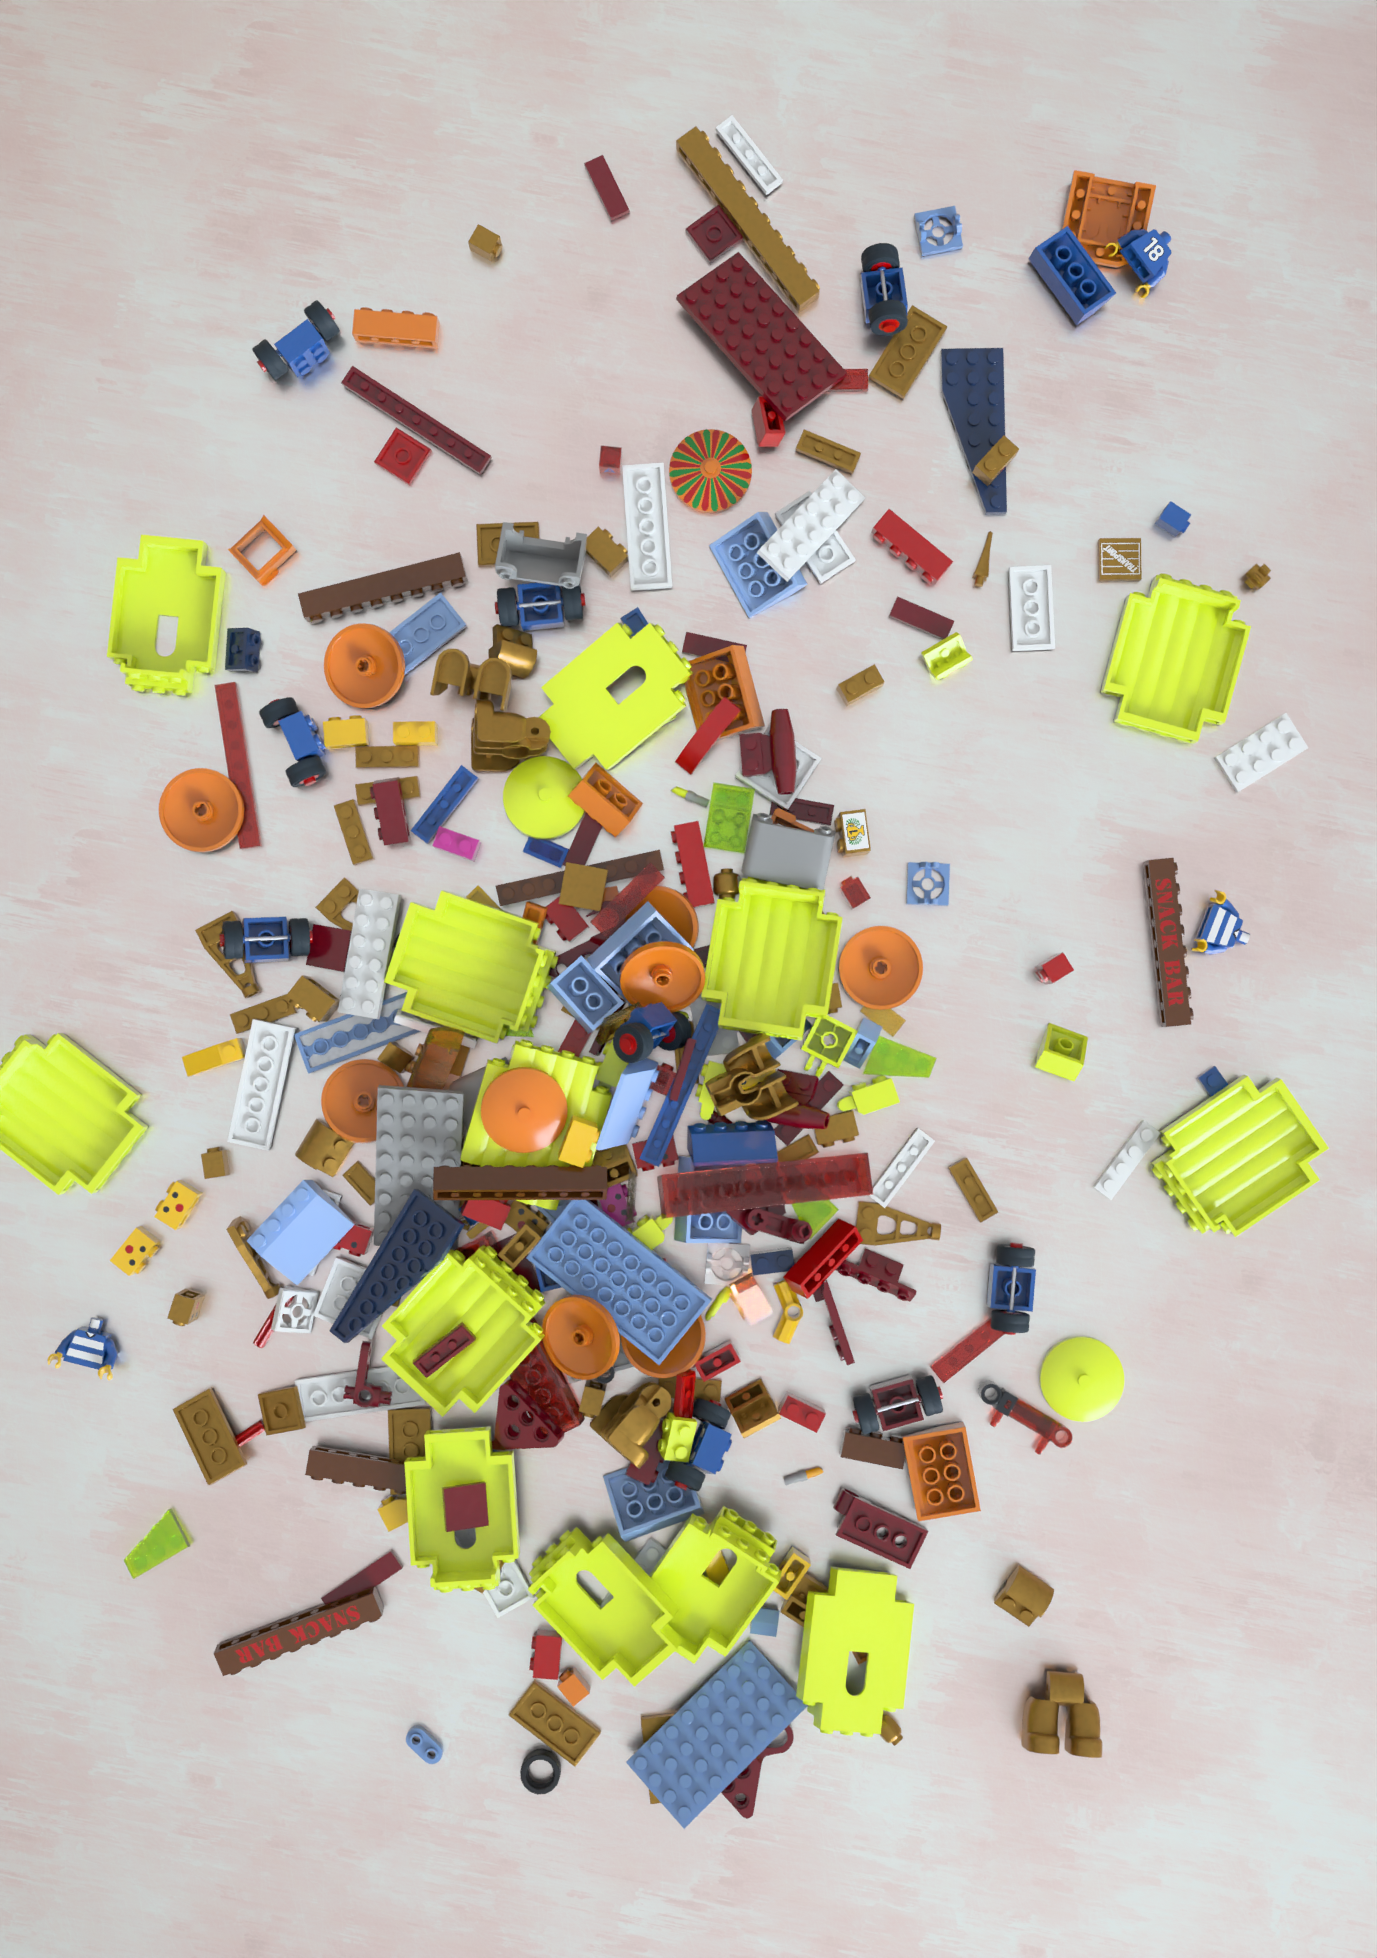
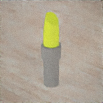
[670,786,709,807]

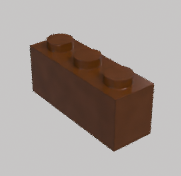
[839,1426,906,1470]

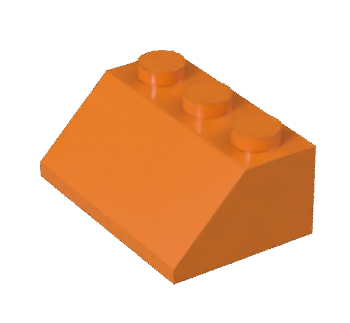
[568,763,643,837]

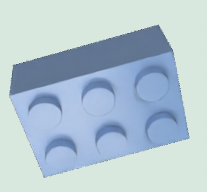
[546,955,624,1034]

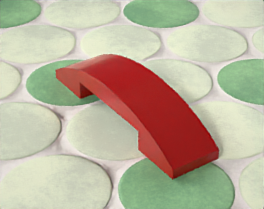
[675,697,741,775]

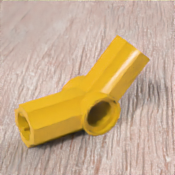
[773,1279,803,1344]

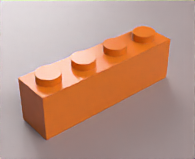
[352,307,440,348]

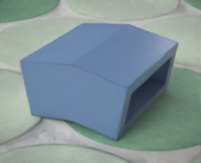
[750,1607,780,1637]

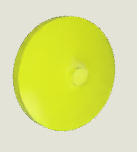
[503,756,585,840]
[1039,1336,1124,1422]

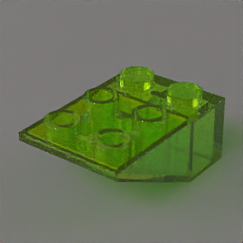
[704,782,755,853]

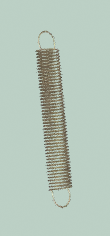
[626,1166,637,1227]

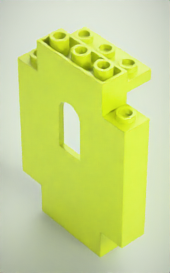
[107,535,226,696]
[538,623,693,770]
[404,1426,520,1593]
[649,1506,782,1664]
[527,1527,683,1687]
[796,1567,914,1737]

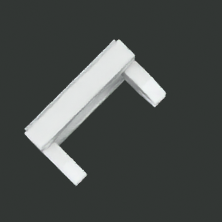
[704,1243,750,1287]
[271,1286,319,1333]

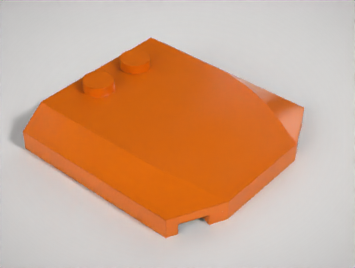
[1062,170,1156,268]

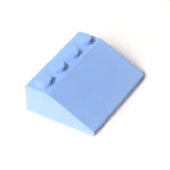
[709,512,807,618]
[587,901,694,1007]
[595,1058,660,1150]
[674,1156,746,1243]
[246,1180,355,1285]
[603,1460,705,1542]

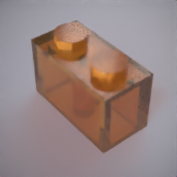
[729,1273,773,1325]

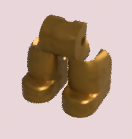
[430,649,511,711]
[471,699,551,771]
[705,1033,799,1120]
[590,1382,672,1469]
[1021,1671,1102,1758]

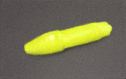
[705,1286,733,1321]

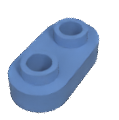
[406,1726,443,1764]

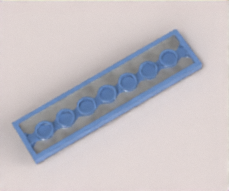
[294,992,421,1074]

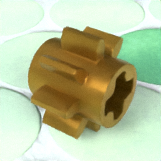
[1245,563,1271,589]

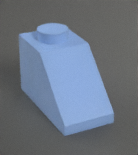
[843,1018,882,1069]

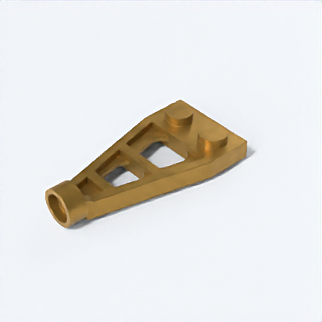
[315,877,394,949]
[195,911,260,999]
[856,1201,941,1246]
[226,1216,281,1299]

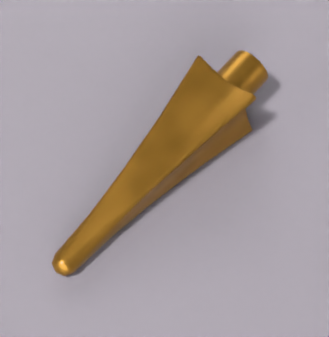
[972,531,993,587]

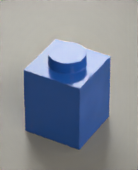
[1155,501,1191,537]

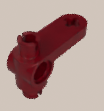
[745,1209,812,1244]
[343,1341,392,1408]

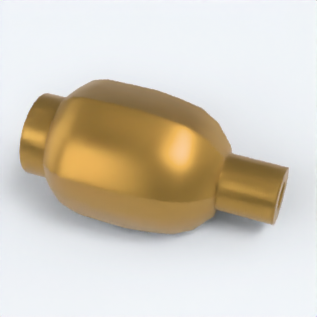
[879,1715,903,1746]

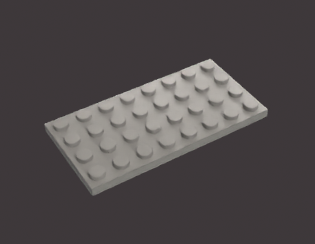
[374,1085,464,1251]

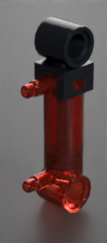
[978,1380,1073,1455]

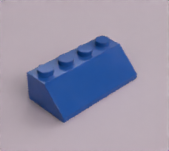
[1028,226,1116,325]
[687,1120,778,1167]

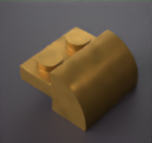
[488,624,537,678]
[295,1118,354,1177]
[592,1144,638,1188]
[724,1379,781,1438]
[994,1566,1054,1627]
[780,1573,828,1627]

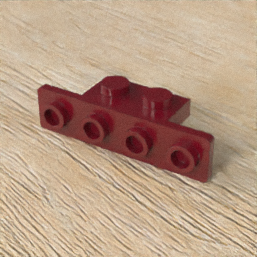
[836,1248,917,1302]

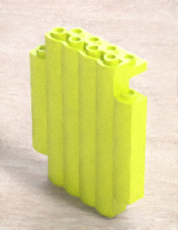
[1100,573,1251,744]
[701,876,842,1040]
[384,890,558,1044]
[0,1033,148,1195]
[460,1039,612,1211]
[1151,1075,1329,1237]
[381,1245,546,1417]

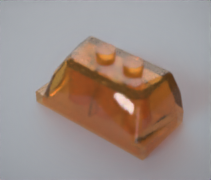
[406,1027,465,1090]

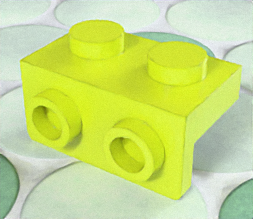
[921,632,972,680]
[658,1412,697,1462]

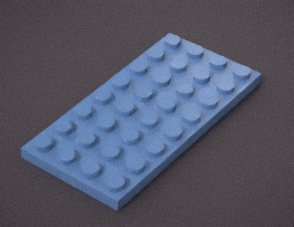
[526,1200,712,1365]
[626,1640,808,1829]

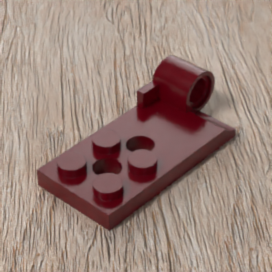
[813,1280,855,1365]
[833,1488,929,1569]

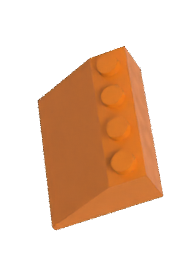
[684,645,765,740]
[903,1422,981,1522]

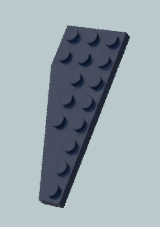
[940,348,1007,515]
[329,1189,465,1343]

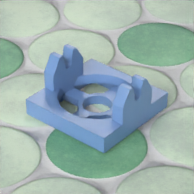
[914,206,963,256]
[906,862,950,906]

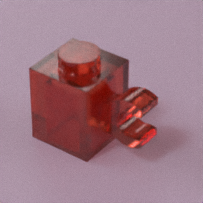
[650,1062,676,1096]

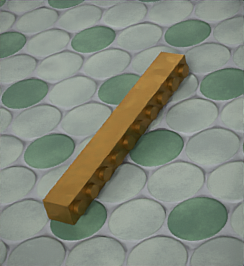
[676,126,820,313]

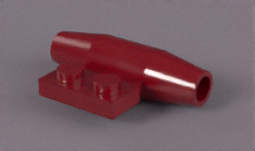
[740,709,797,795]
[764,1069,830,1129]

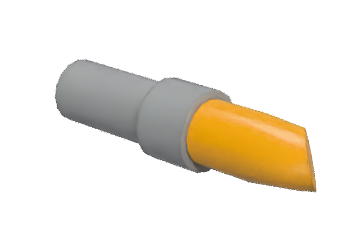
[783,1467,824,1485]

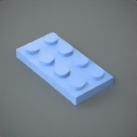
[389,592,467,675]

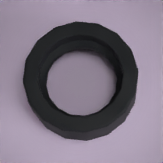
[520,1749,561,1795]

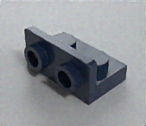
[225,627,261,673]

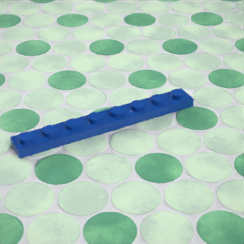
[639,1004,720,1167]

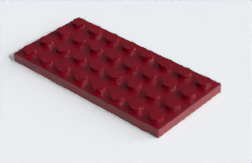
[676,252,847,421]

